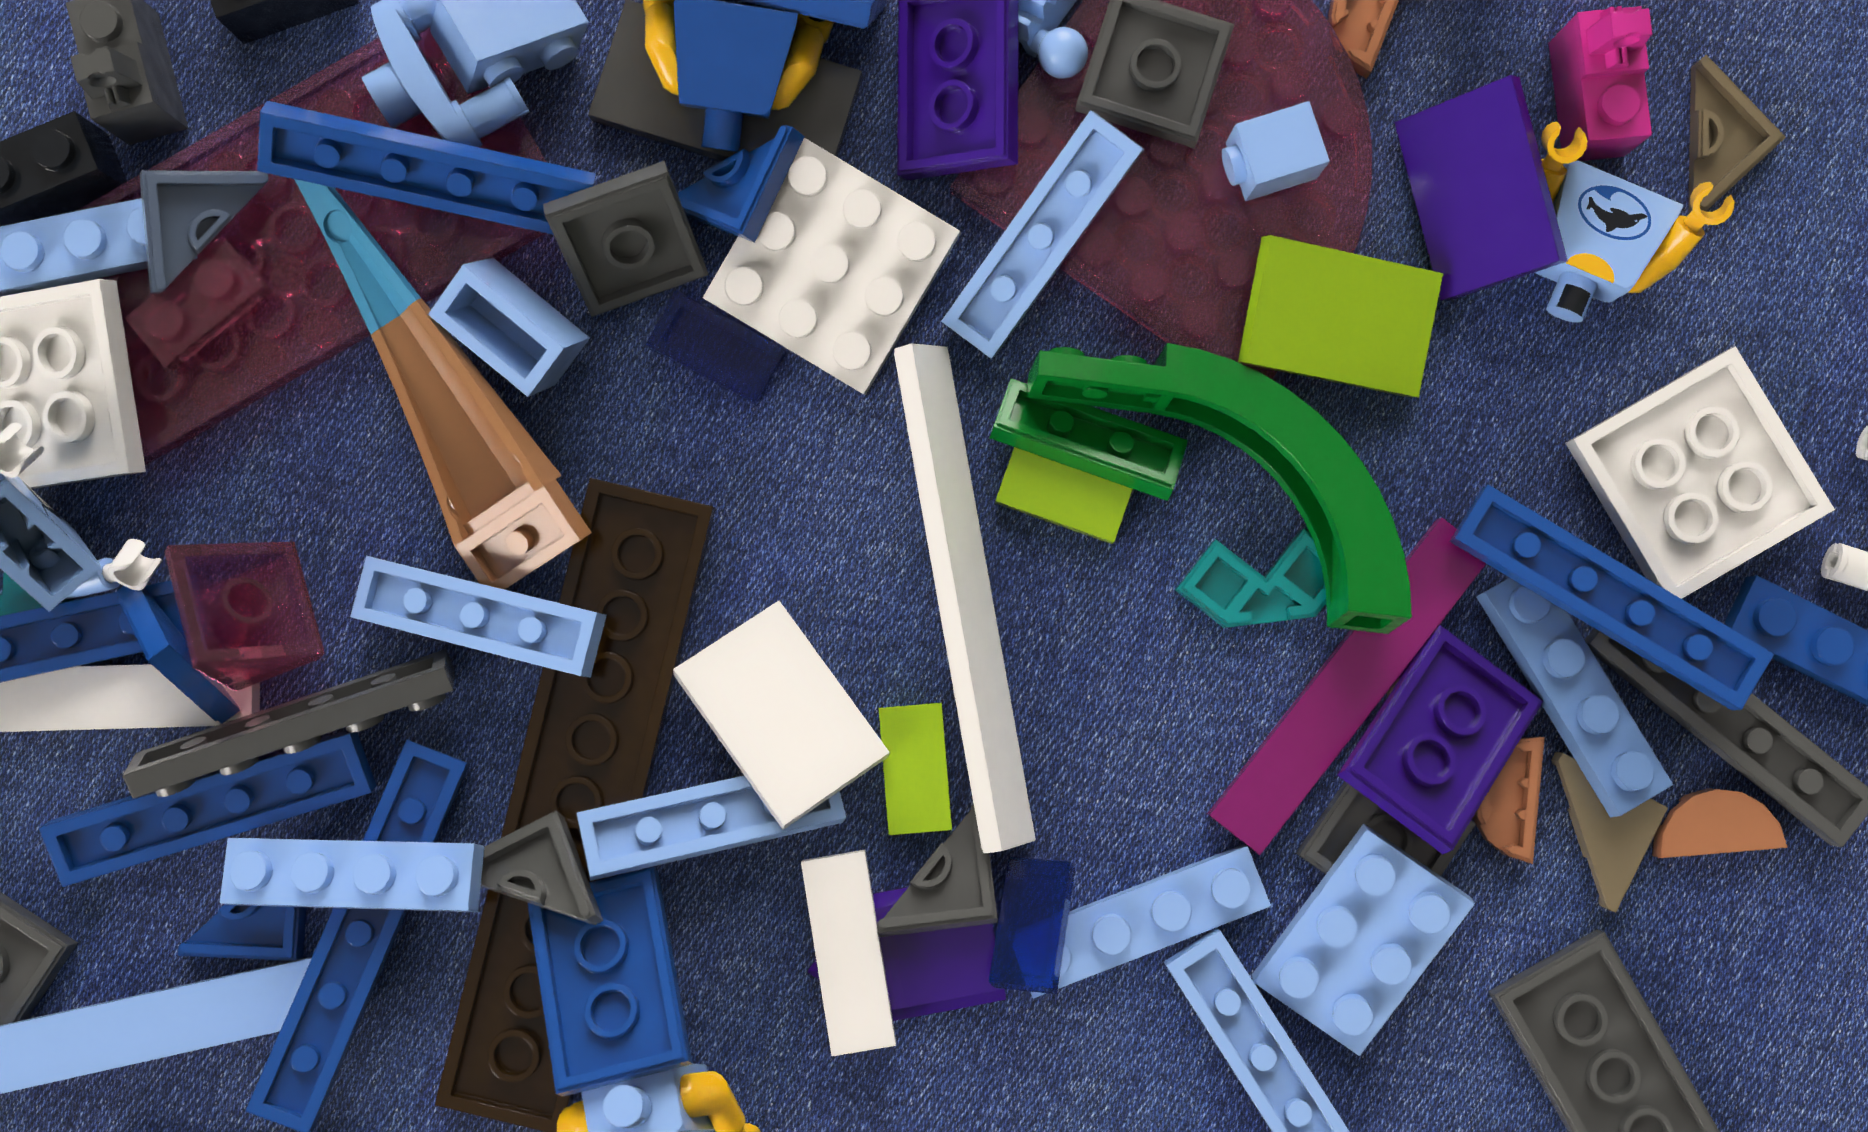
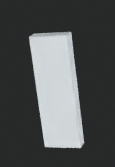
[801,850,896,1056]

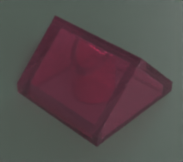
[164,541,325,692]

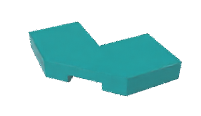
[1175,529,1326,628]

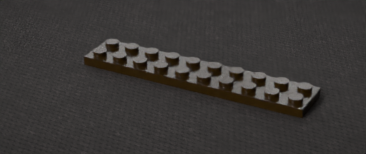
[435,478,716,1132]

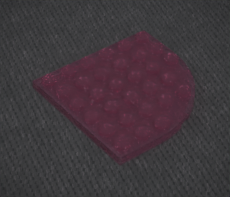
[950,0,1372,379]

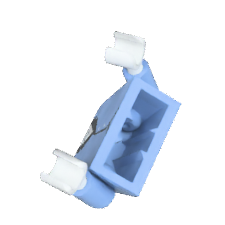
[0,423,162,612]

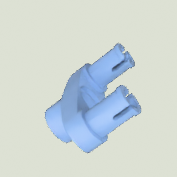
[362,0,530,147]

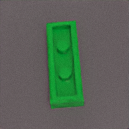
[990,378,1188,501]

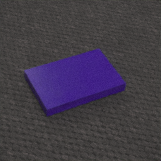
[897,0,1018,181]
[1394,75,1568,301]
[1337,625,1543,854]

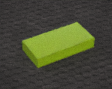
[995,447,1133,544]
[878,703,952,835]

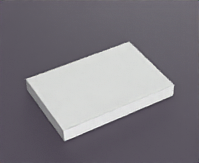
[673,601,890,830]

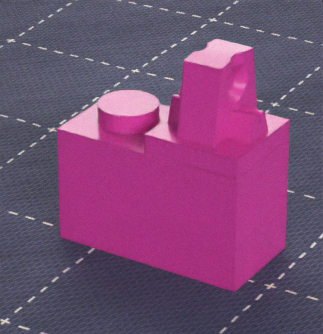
[1549,6,1652,161]

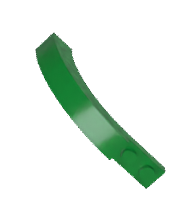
[1027,343,1412,634]

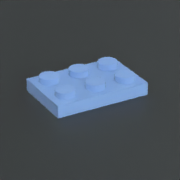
[1252,823,1475,1056]

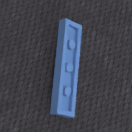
[1476,578,1674,818]

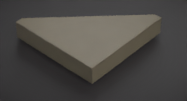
[1688,55,1786,213]
[1551,752,1668,913]

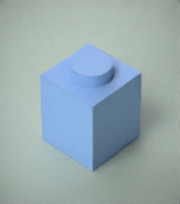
[1222,101,1330,202]

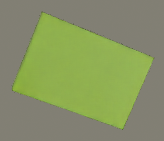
[1238,235,1443,397]

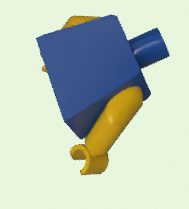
[642,0,834,152]

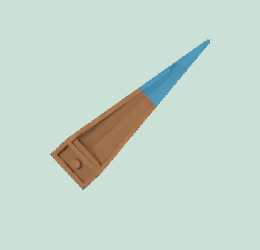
[294,179,592,590]

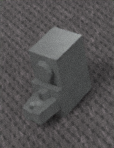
[66,0,189,145]

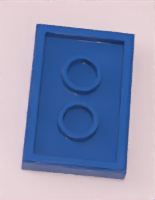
[528,867,693,1097]

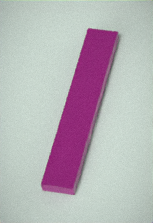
[1207,518,1486,855]

